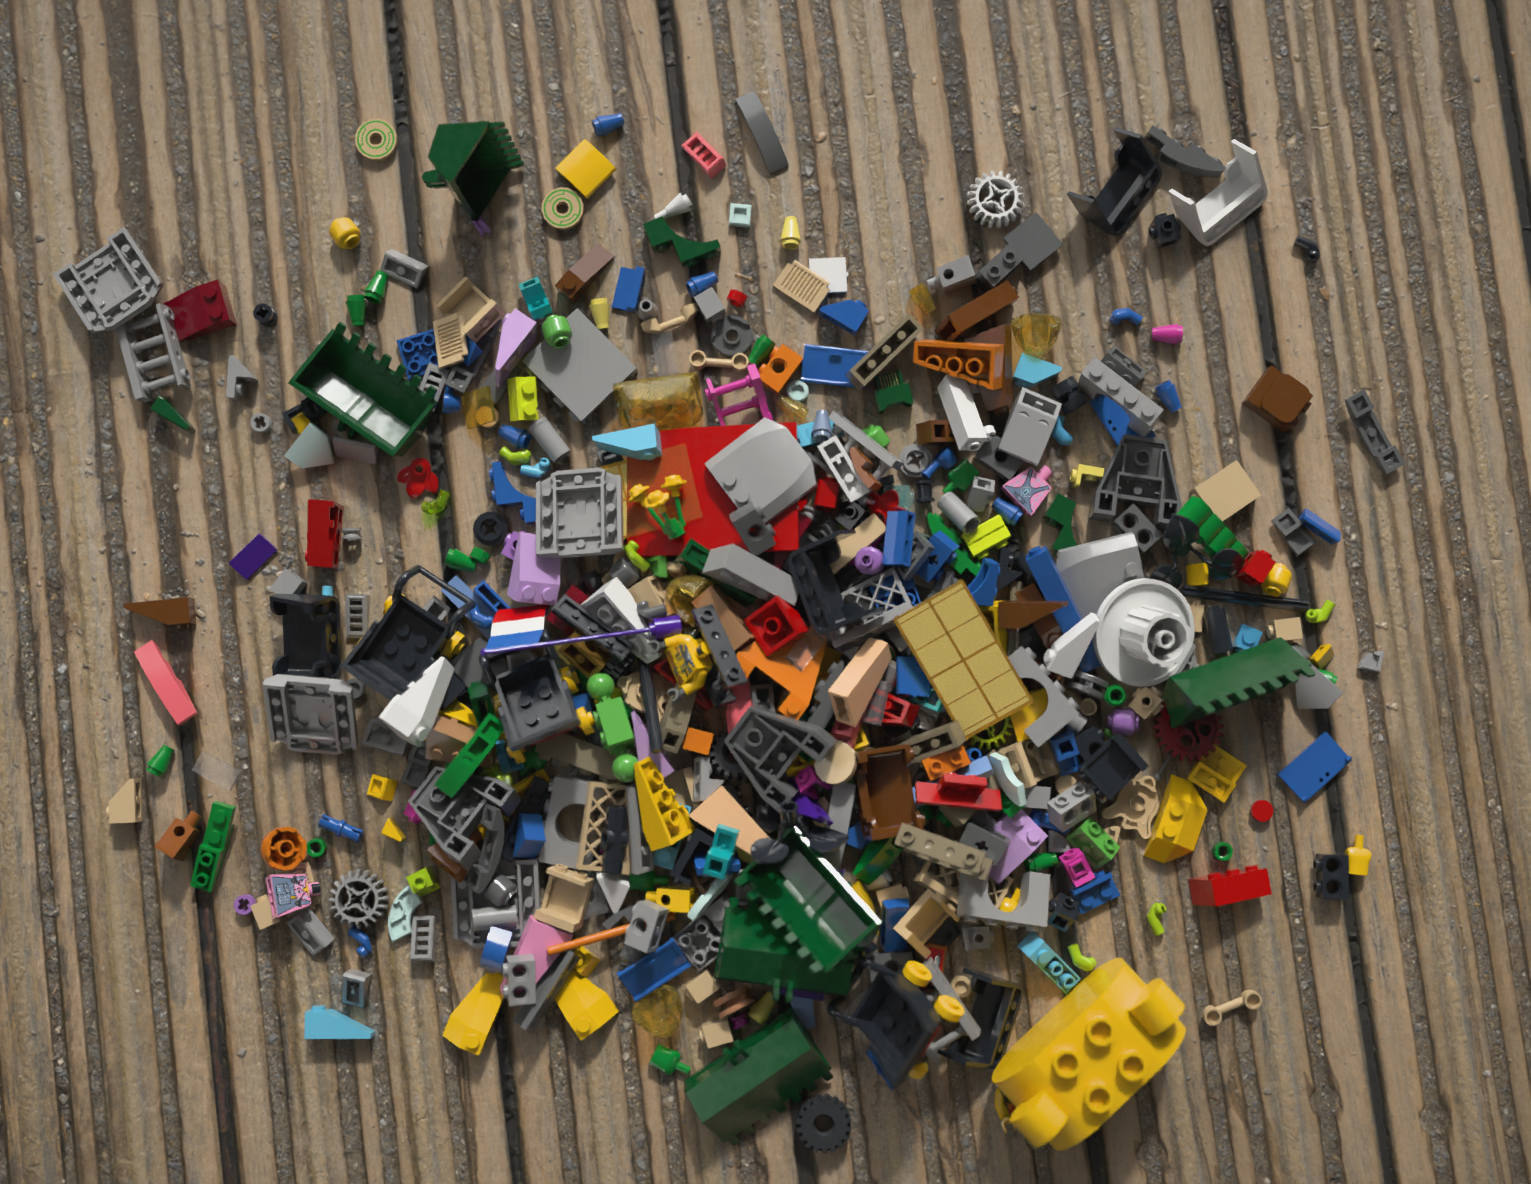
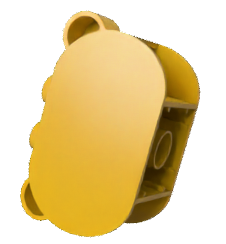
[992,958,1186,1151]

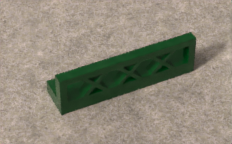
[674,539,757,608]

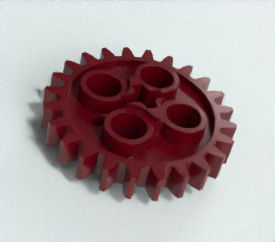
[1152,702,1225,763]

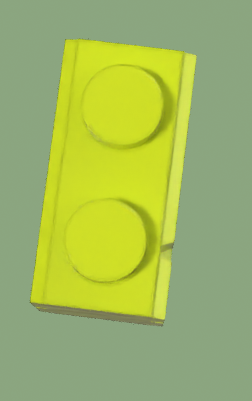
[507,377,539,421]
[960,515,1011,560]

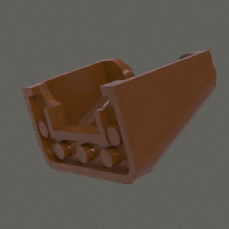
[852,743,925,841]

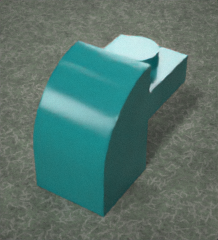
[518,276,553,320]
[703,824,740,880]

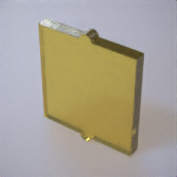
[461,386,496,429]

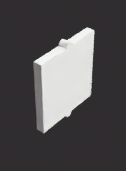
[809,257,848,293]

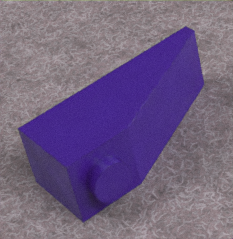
[787,777,833,826]

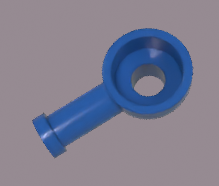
[442,373,461,413]
[921,445,957,480]

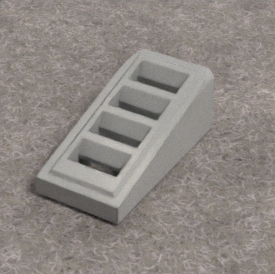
[419,363,449,412]
[345,594,370,638]
[410,916,435,962]

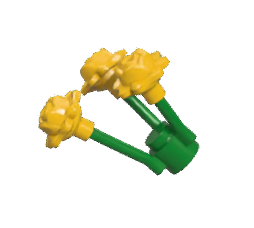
[628,475,687,540]

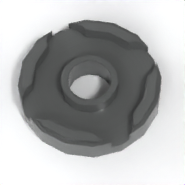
[711,315,753,358]

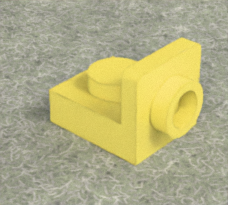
[1070,464,1104,488]

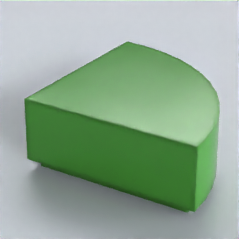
[646,555,667,578]

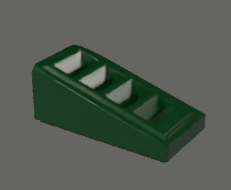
[151,395,196,434]

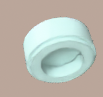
[787,381,809,403]

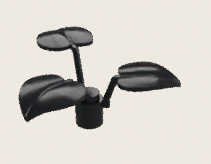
[1149,513,1245,589]
[751,801,849,864]

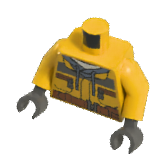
[648,634,713,703]

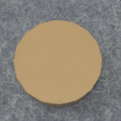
[814,740,857,785]

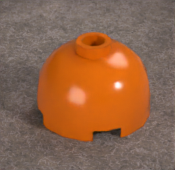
[260,827,307,871]

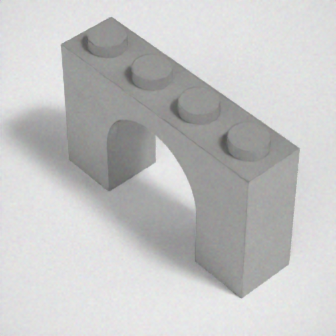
[1078,357,1164,437]
[995,646,1080,747]
[537,773,607,872]
[957,872,1050,932]

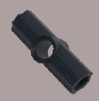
[601,805,628,874]

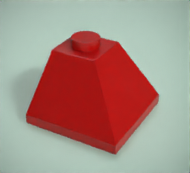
[744,595,810,657]

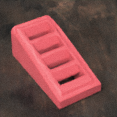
[681,132,726,179]

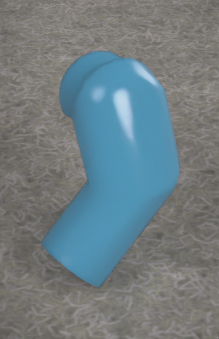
[1052,415,1073,446]

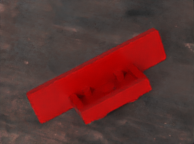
[915,773,1002,811]

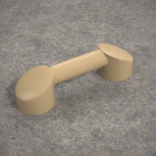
[641,303,698,334]
[689,350,749,372]
[1061,675,1097,716]
[1203,990,1262,1026]

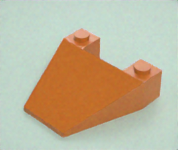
[736,626,827,720]

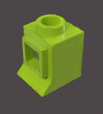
[406,866,441,897]

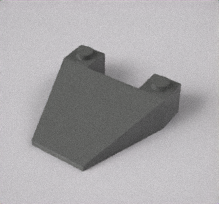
[1089,434,1182,530]
[724,706,838,813]
[408,767,522,871]

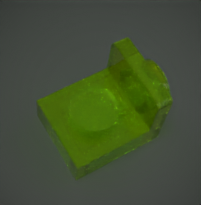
[480,761,515,787]

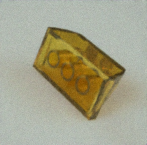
[613,371,704,431]

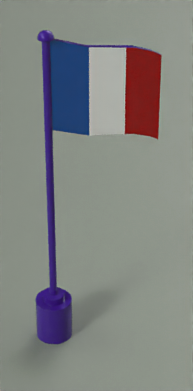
[480,604,682,657]

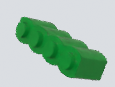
[1177,496,1249,559]

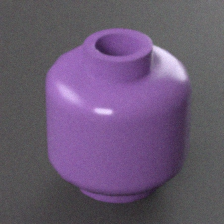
[855,547,884,575]
[1108,707,1140,737]

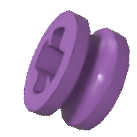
[472,216,491,238]
[234,894,256,915]

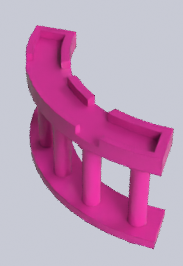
[705,364,773,426]

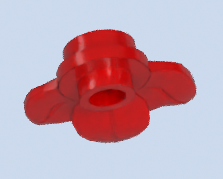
[397,458,439,499]
[867,490,907,526]

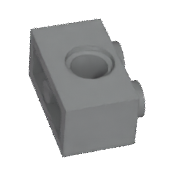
[624,900,669,953]

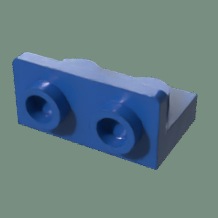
[1069,870,1120,914]

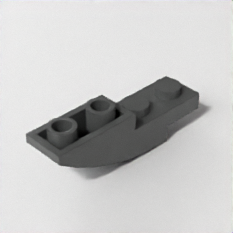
[1144,126,1226,178]
[802,660,845,729]

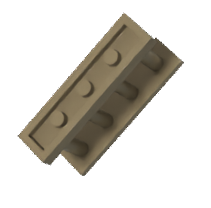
[894,823,994,882]

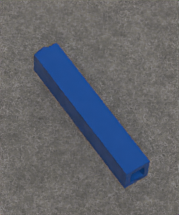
[1026,546,1101,673]

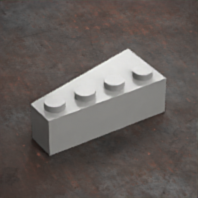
[702,544,799,606]

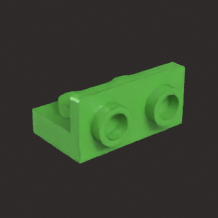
[1066,817,1120,870]

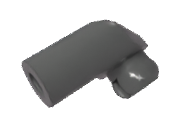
[637,601,668,619]

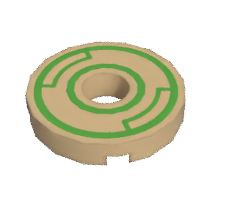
[355,119,398,161]
[542,187,584,230]

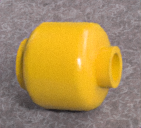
[329,217,361,249]
[1260,563,1292,597]

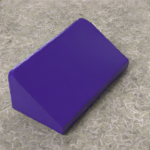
[229,534,278,580]

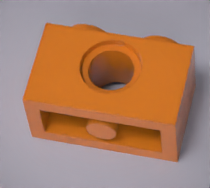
[758,343,803,396]
[681,727,715,755]
[920,744,971,781]

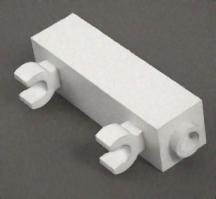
[937,375,996,451]

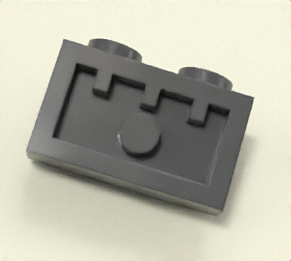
[1101,345,1147,387]
[894,531,935,581]

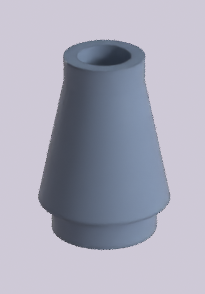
[811,410,833,443]

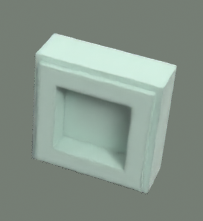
[729,203,752,228]

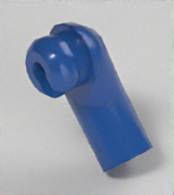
[1110,308,1143,326]
[469,603,494,629]
[348,925,372,958]

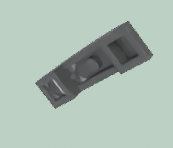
[735,91,789,174]
[445,319,502,394]
[1345,389,1405,474]
[466,802,504,893]

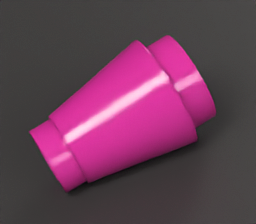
[1152,324,1183,345]

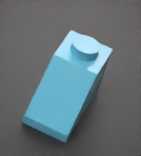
[1012,353,1062,388]

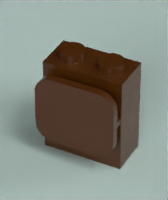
[1242,365,1313,433]

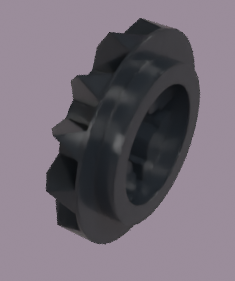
[473,512,508,546]

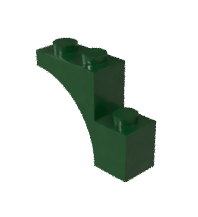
[643,216,721,268]
[1042,493,1077,558]

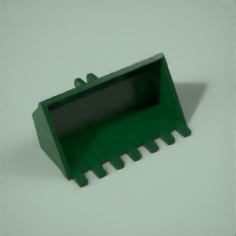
[421,121,524,221]
[288,322,437,457]
[1162,637,1316,728]
[734,826,881,974]
[714,897,854,1004]
[684,1006,834,1146]

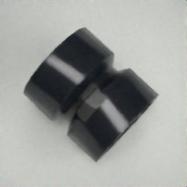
[1050,376,1089,415]

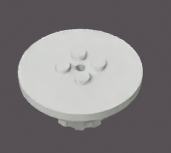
[1093,578,1195,687]

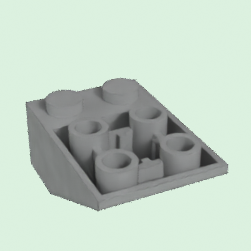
[998,387,1062,466]
[673,892,730,972]

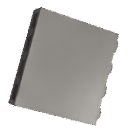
[522,308,638,425]

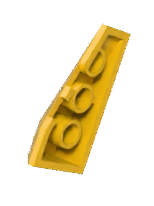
[554,970,619,1041]

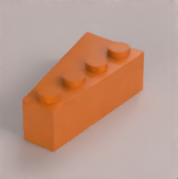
[913,339,1004,390]

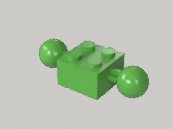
[587,673,638,782]

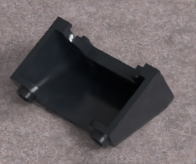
[269,594,342,679]

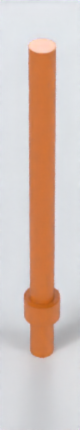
[547,912,676,956]

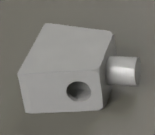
[927,255,977,293]

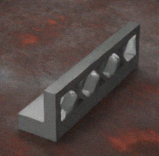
[513,950,581,1034]

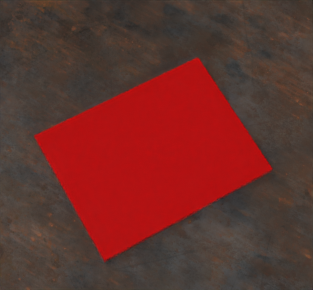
[627,422,799,558]

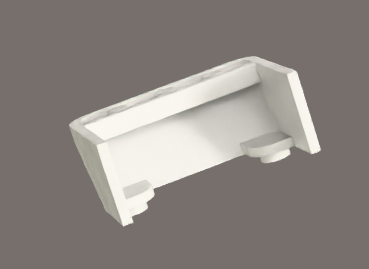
[1169,139,1268,246]

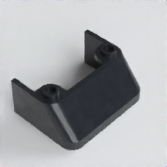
[1067,127,1162,237]
[788,529,886,634]
[937,968,1024,1069]

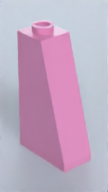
[500,915,573,999]

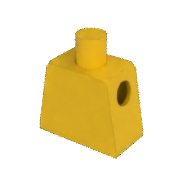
[646,886,698,913]

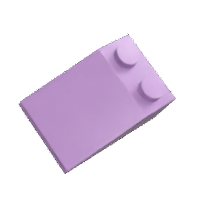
[495,309,537,387]
[507,532,560,605]
[631,710,674,778]
[980,809,1047,884]

